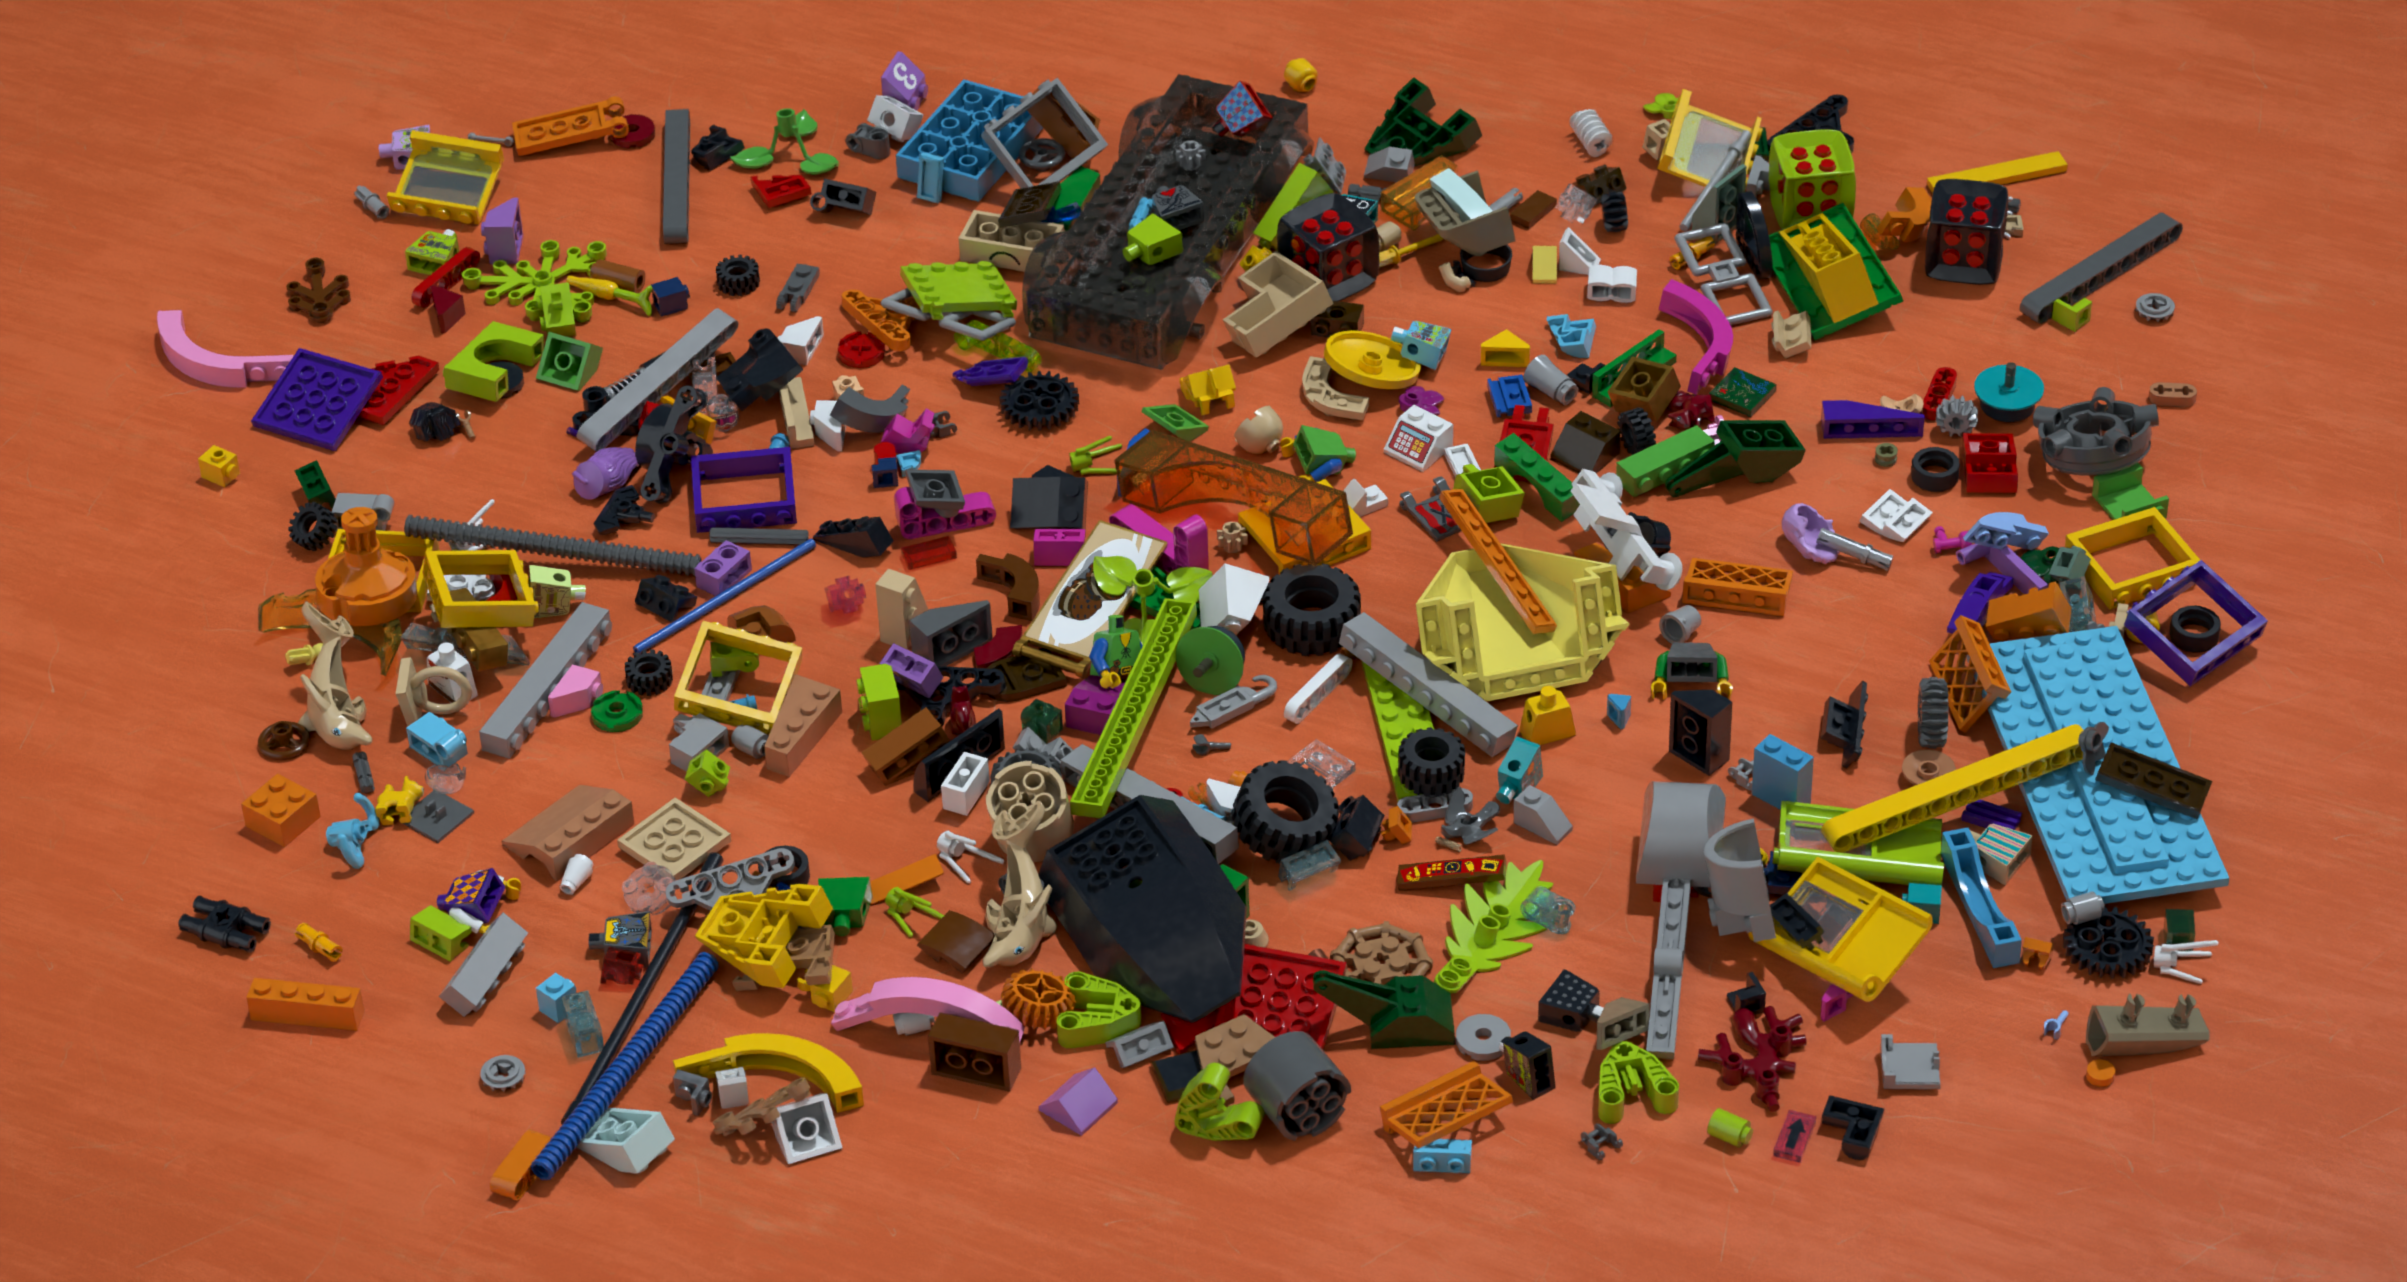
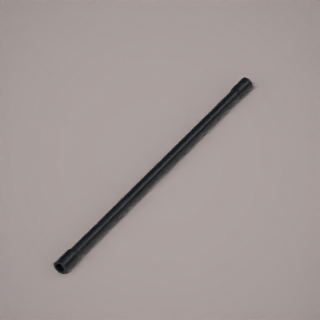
[561,852,724,1125]

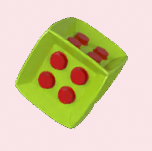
[1769,130,1856,230]

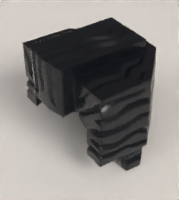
[409,402,461,441]

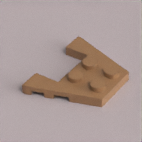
[732,925,835,991]
[1195,1015,1275,1106]

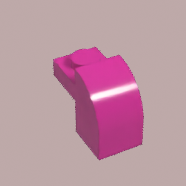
[881,408,934,454]

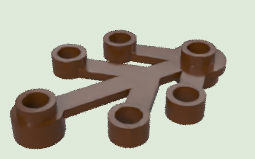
[286,257,351,323]

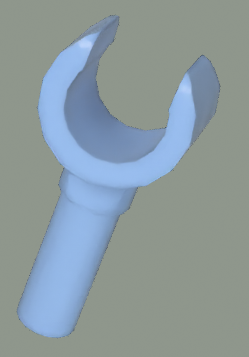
[2044,1010,2069,1039]

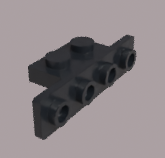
[1821,681,1868,768]

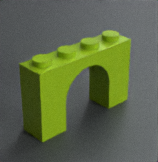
[443,321,544,402]

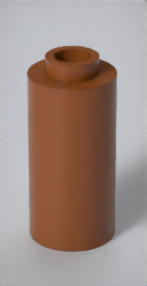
[590,259,645,293]

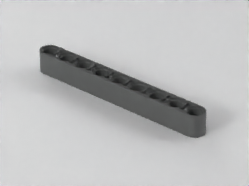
[663,109,690,244]
[2019,212,2183,324]

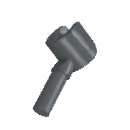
[1192,734,1231,755]

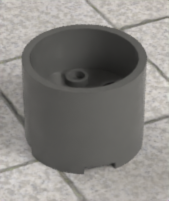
[1244,1031,1351,1140]

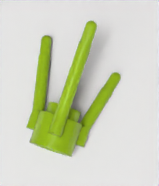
[1069,436,1122,475]
[885,887,944,937]

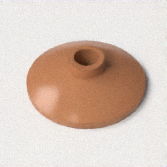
[1902,750,1956,786]

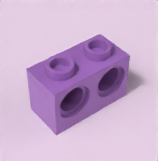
[695,540,752,596]
[880,643,944,698]

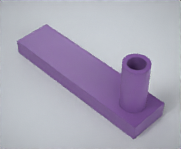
[1956,544,2048,595]

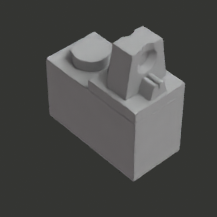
[669,713,729,772]

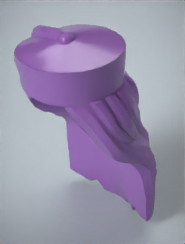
[572,447,640,500]

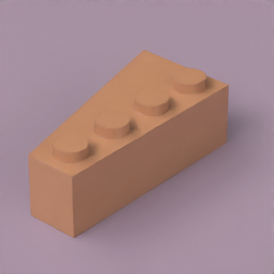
[764,674,842,777]

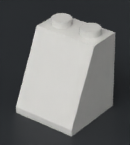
[1199,564,1269,635]

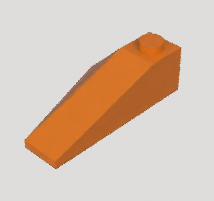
[1574,543,1671,614]

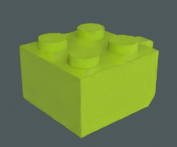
[1453,464,1524,523]
[856,664,902,741]

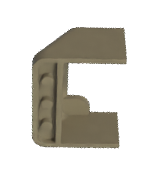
[1414,171,1516,256]

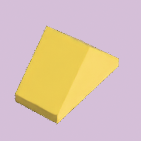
[1532,246,1557,283]

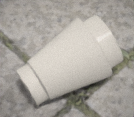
[559,854,594,895]

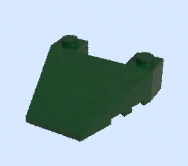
[1364,77,1483,167]

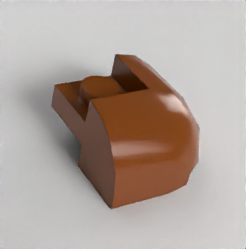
[727,605,796,643]

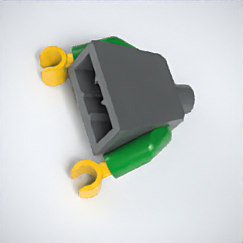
[1651,642,1733,700]

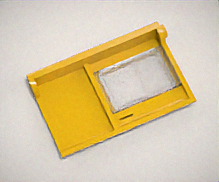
[1749,856,1933,1002]

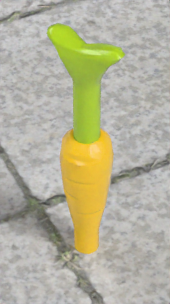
[566,275,652,316]

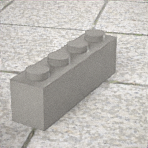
[439,912,528,1017]

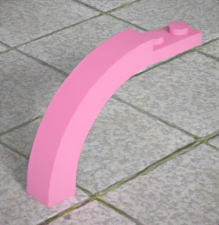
[157,310,293,388]
[831,977,1025,1041]

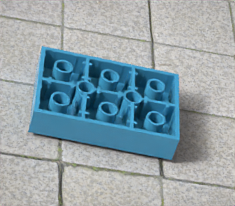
[896,79,1043,202]

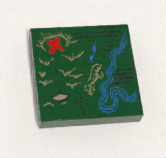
[1709,367,1777,417]

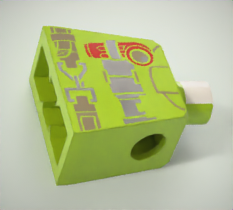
[405,229,459,275]

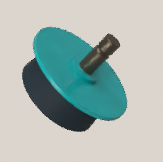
[1974,362,2044,422]

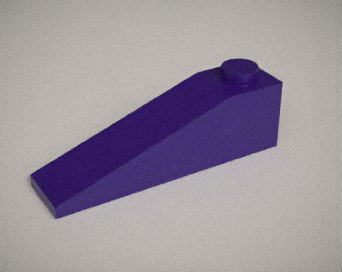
[1821,400,1924,439]

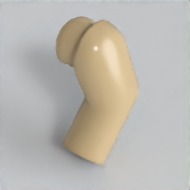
[1438,262,1471,292]

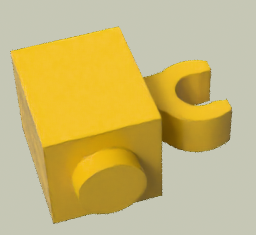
[797,965,853,1012]

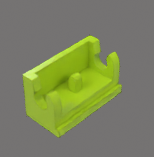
[410,905,471,962]

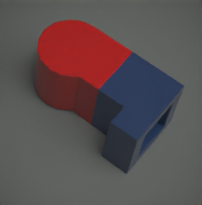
[872,442,898,488]

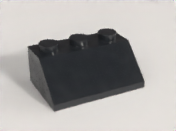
[1669,690,1733,776]

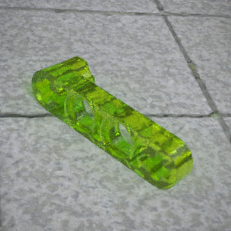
[954,320,1042,372]

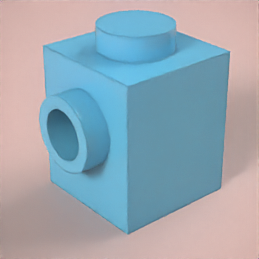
[536,973,578,1023]

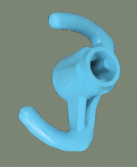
[326,793,380,869]

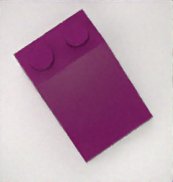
[1065,675,1126,735]

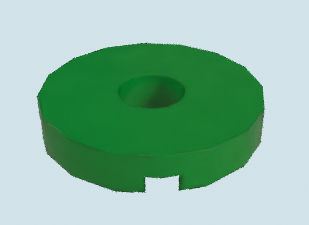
[591,690,643,732]

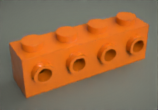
[246,978,365,1031]

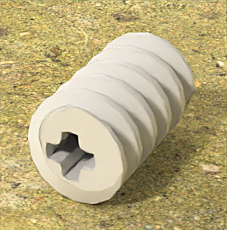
[1569,109,1613,157]

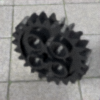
[1000,371,1079,431]
[2063,906,2154,979]

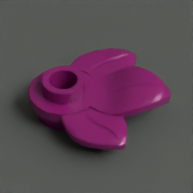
[1399,386,1445,416]

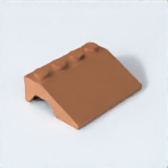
[502,785,634,881]

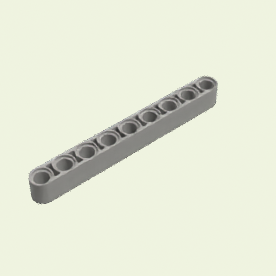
[577,308,739,452]

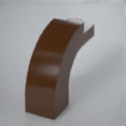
[976,553,1040,621]

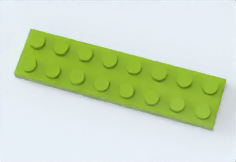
[1361,660,1434,801]

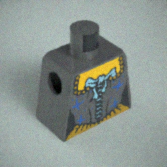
[589,911,652,968]

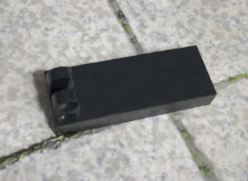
[1770,893,1825,951]

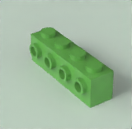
[1616,425,1715,497]

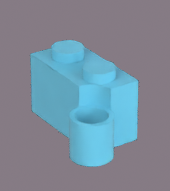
[406,712,468,770]

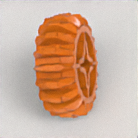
[1001,968,1076,1030]

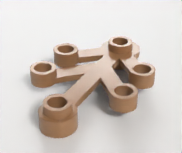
[713,1077,811,1136]

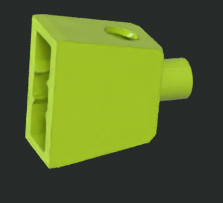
[1122,213,1183,265]

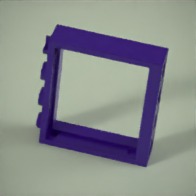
[691,447,797,533]
[2124,560,2268,687]

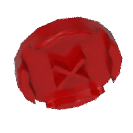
[837,331,886,368]

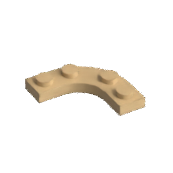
[1302,356,1369,420]

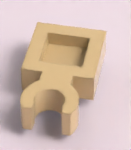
[2109,603,2129,639]

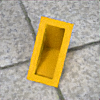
[1481,329,1530,367]

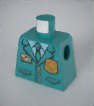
[1496,736,1543,804]

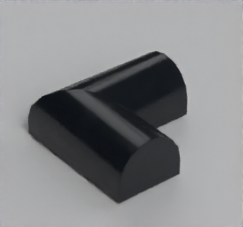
[1822,1095,1884,1160]

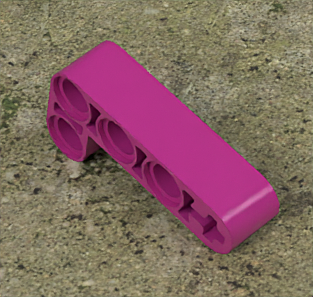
[894,487,996,539]

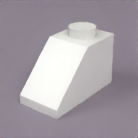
[778,316,824,365]
[810,400,846,451]

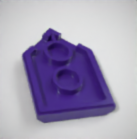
[952,357,1028,386]

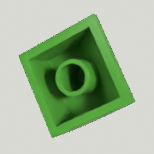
[536,332,603,391]

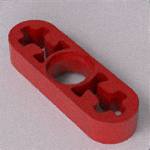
[1922,367,1957,421]

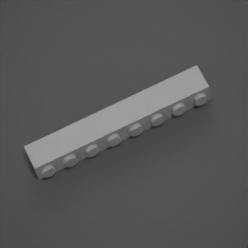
[479,602,612,759]
[1339,612,1518,757]
[1060,744,1239,864]

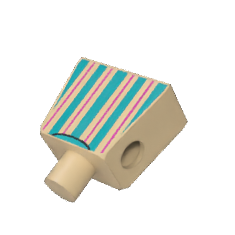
[1970,824,2032,885]

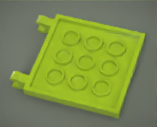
[900,261,1017,320]

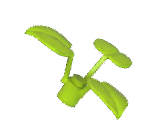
[1093,556,1213,645]

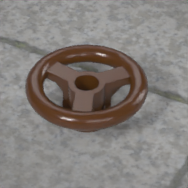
[258,721,310,760]

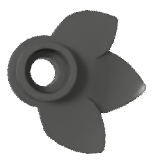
[2078,722,2109,775]

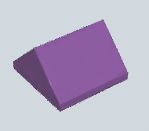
[1039,1067,1118,1136]

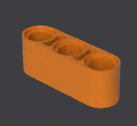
[490,1129,552,1201]

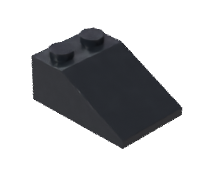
[1010,477,1088,530]

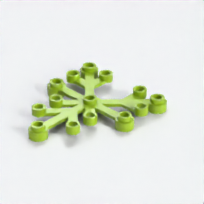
[462,240,607,322]

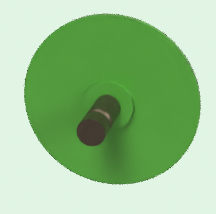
[1176,626,1245,695]

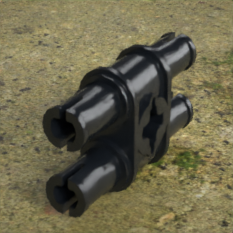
[178,895,271,953]

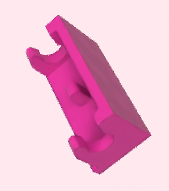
[1033,529,1086,566]

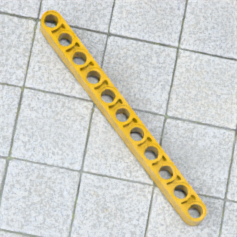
[1821,724,2084,853]

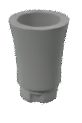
[1523,355,1579,405]

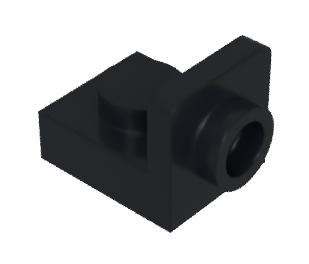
[1567,363,1606,394]

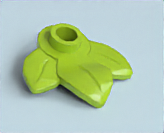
[1643,93,1689,119]

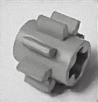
[1176,141,1206,170]

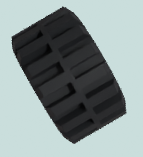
[1398,727,1465,797]

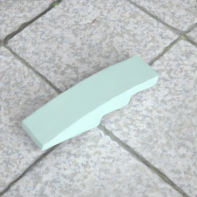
[1430,168,1492,222]

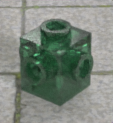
[1020,699,1063,744]

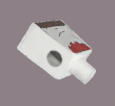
[427,643,478,703]

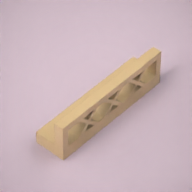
[778,377,815,449]

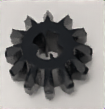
[1601,192,1628,233]

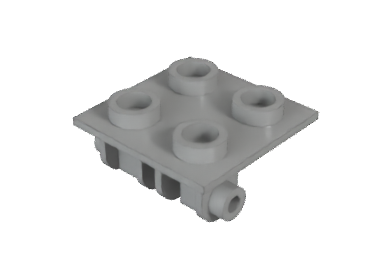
[1303,137,1346,194]

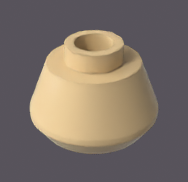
[1244,919,1269,948]

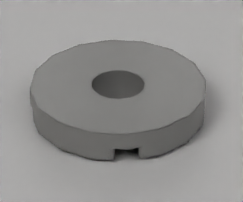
[1456,1014,1511,1061]

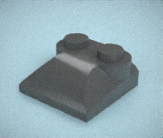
[905,469,965,518]

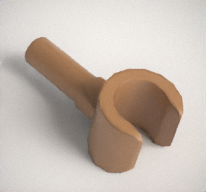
[456,410,476,440]

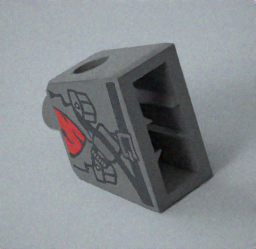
[1152,185,1205,231]

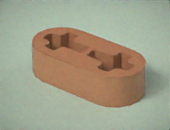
[2149,382,2197,407]

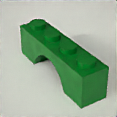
[1494,433,1580,522]

